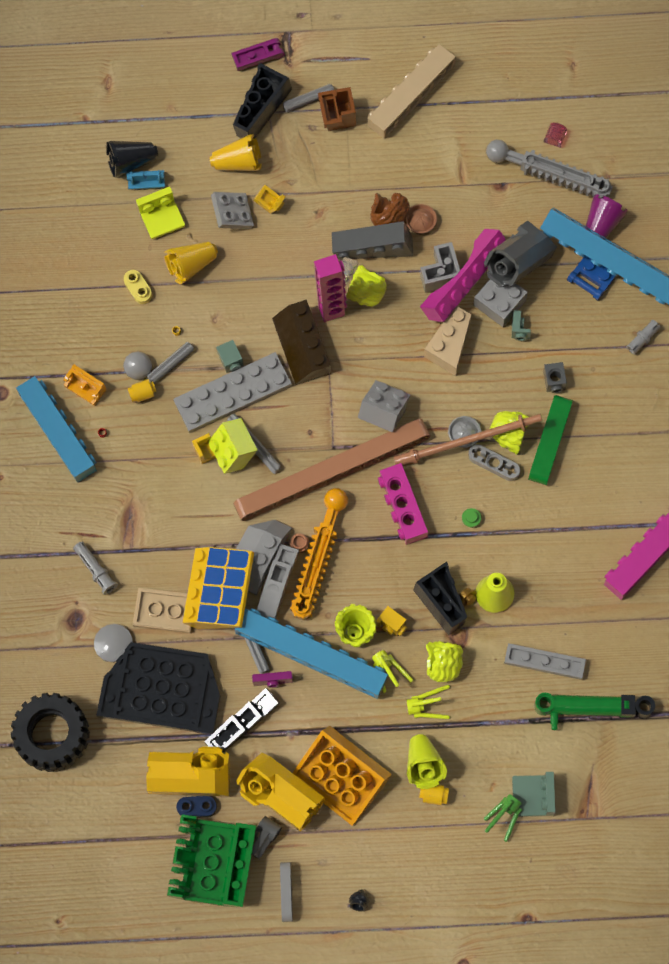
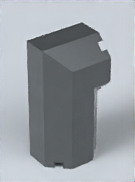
[484,221,557,286]

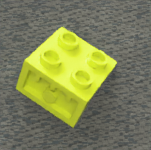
[136,186,185,239]

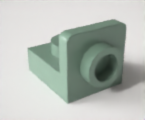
[511,310,531,341]

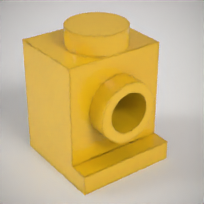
[376,606,407,637]

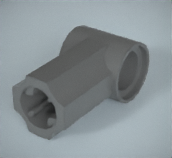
[252,816,282,860]

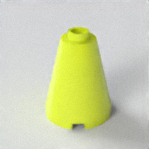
[476,573,515,613]
[407,734,447,789]

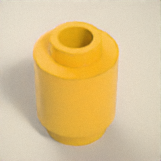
[127,379,157,402]
[419,785,449,805]

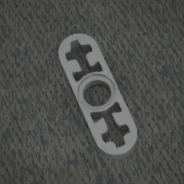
[468,445,520,481]
[280,862,293,922]

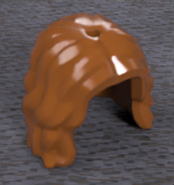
[370,193,410,226]

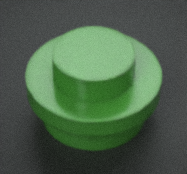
[462,508,481,528]

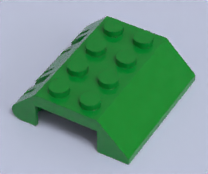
[167,815,256,907]

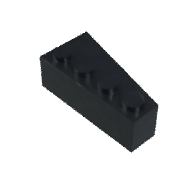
[233,62,292,139]

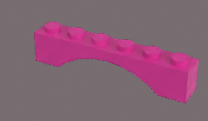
[420,229,506,322]

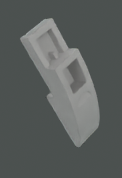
[257,544,299,619]

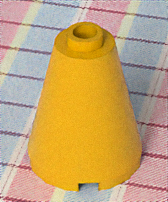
[210,134,262,171]
[164,242,218,284]

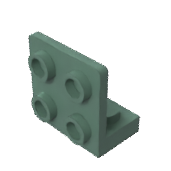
[512,772,555,817]

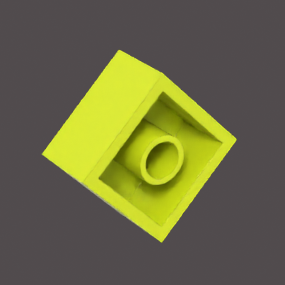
[208,418,258,474]

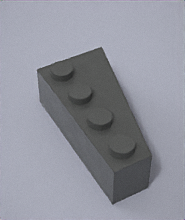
[332,221,413,261]

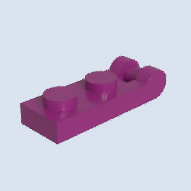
[231,38,285,71]

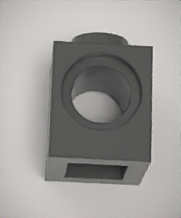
[543,362,567,393]

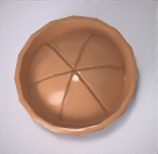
[405,204,437,235]

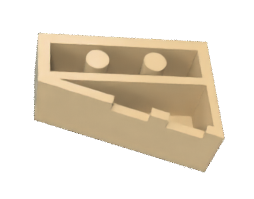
[424,306,471,376]

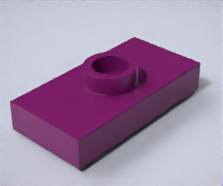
[252,671,293,688]

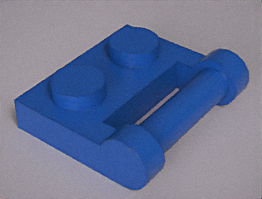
[567,255,616,301]

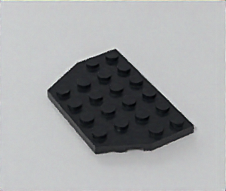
[96,642,221,735]

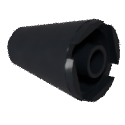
[106,141,158,177]

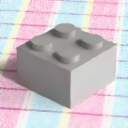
[474,279,527,327]
[358,380,410,432]

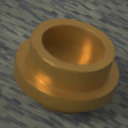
[459,588,477,606]

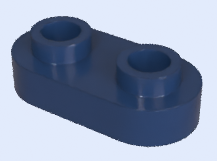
[176,796,217,818]

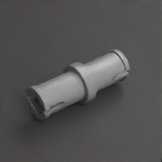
[626,320,661,355]

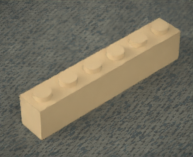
[367,44,456,139]

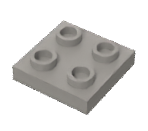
[211,192,254,229]

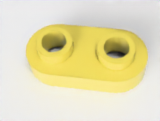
[123,270,152,304]

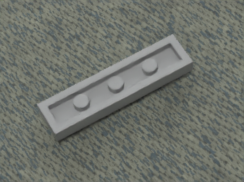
[504,643,586,680]

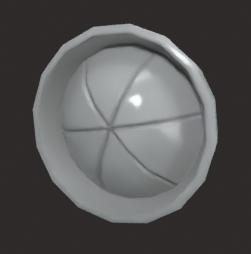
[448,416,482,448]

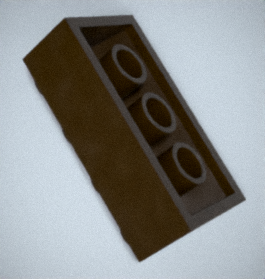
[272,299,331,385]

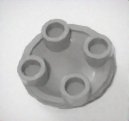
[94,624,132,662]

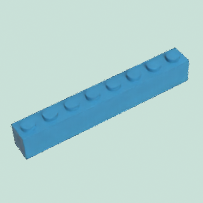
[540,207,669,305]
[235,608,388,699]

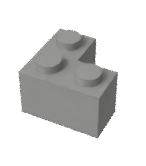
[420,242,460,293]

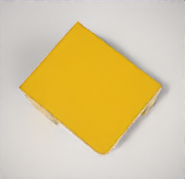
[192,433,216,464]

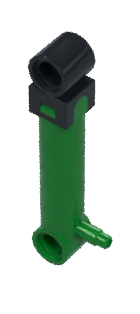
[534,692,655,731]

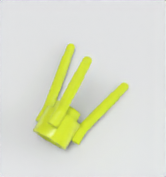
[372,650,413,693]
[406,685,450,719]

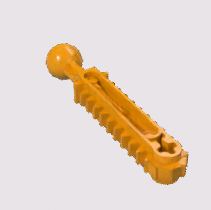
[290,488,348,620]

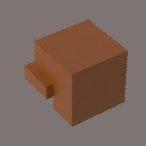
[318,87,356,131]

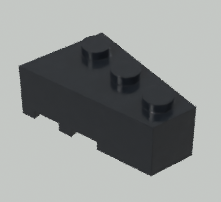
[413,561,467,636]

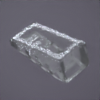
[342,257,358,287]

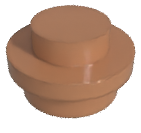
[290,533,309,553]

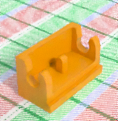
[63,364,106,406]

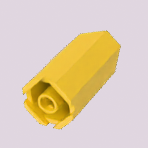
[146,746,230,797]
[236,753,325,832]

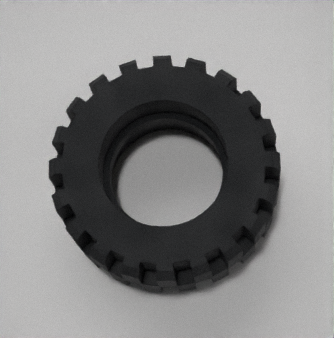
[11,693,90,772]

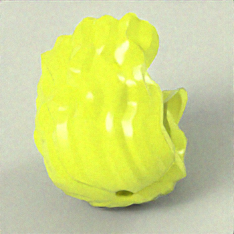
[346,265,387,307]
[490,411,529,455]
[334,604,376,648]
[426,641,463,682]

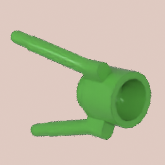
[484,794,522,842]

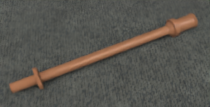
[394,414,543,466]

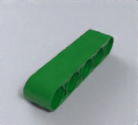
[528,395,573,486]

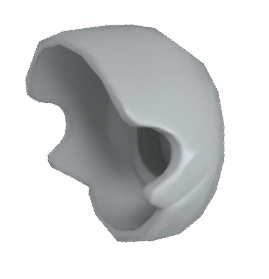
[123,351,152,380]

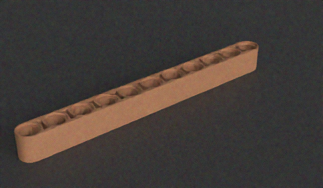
[233,419,431,521]

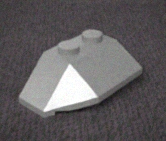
[236,520,292,595]

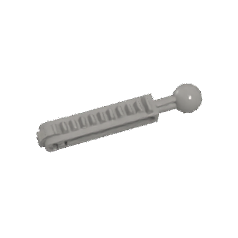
[486,139,612,199]

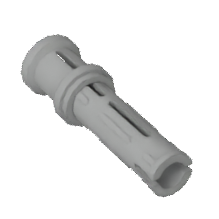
[73,541,118,595]

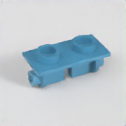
[127,170,165,190]

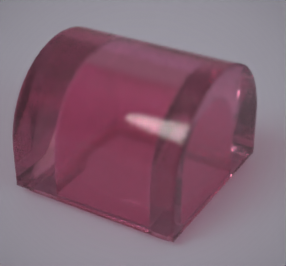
[544,122,567,148]

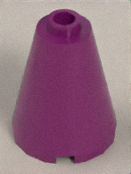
[586,194,628,238]

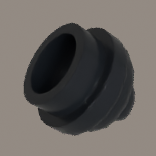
[349,889,369,912]

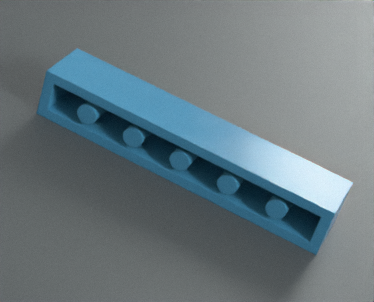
[16,376,97,483]

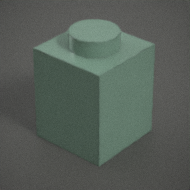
[216,340,244,373]

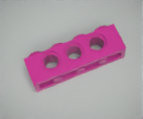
[377,463,428,545]

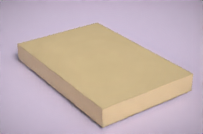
[133,588,192,634]

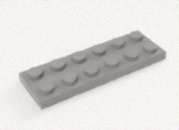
[173,352,292,433]

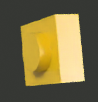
[253,185,286,214]

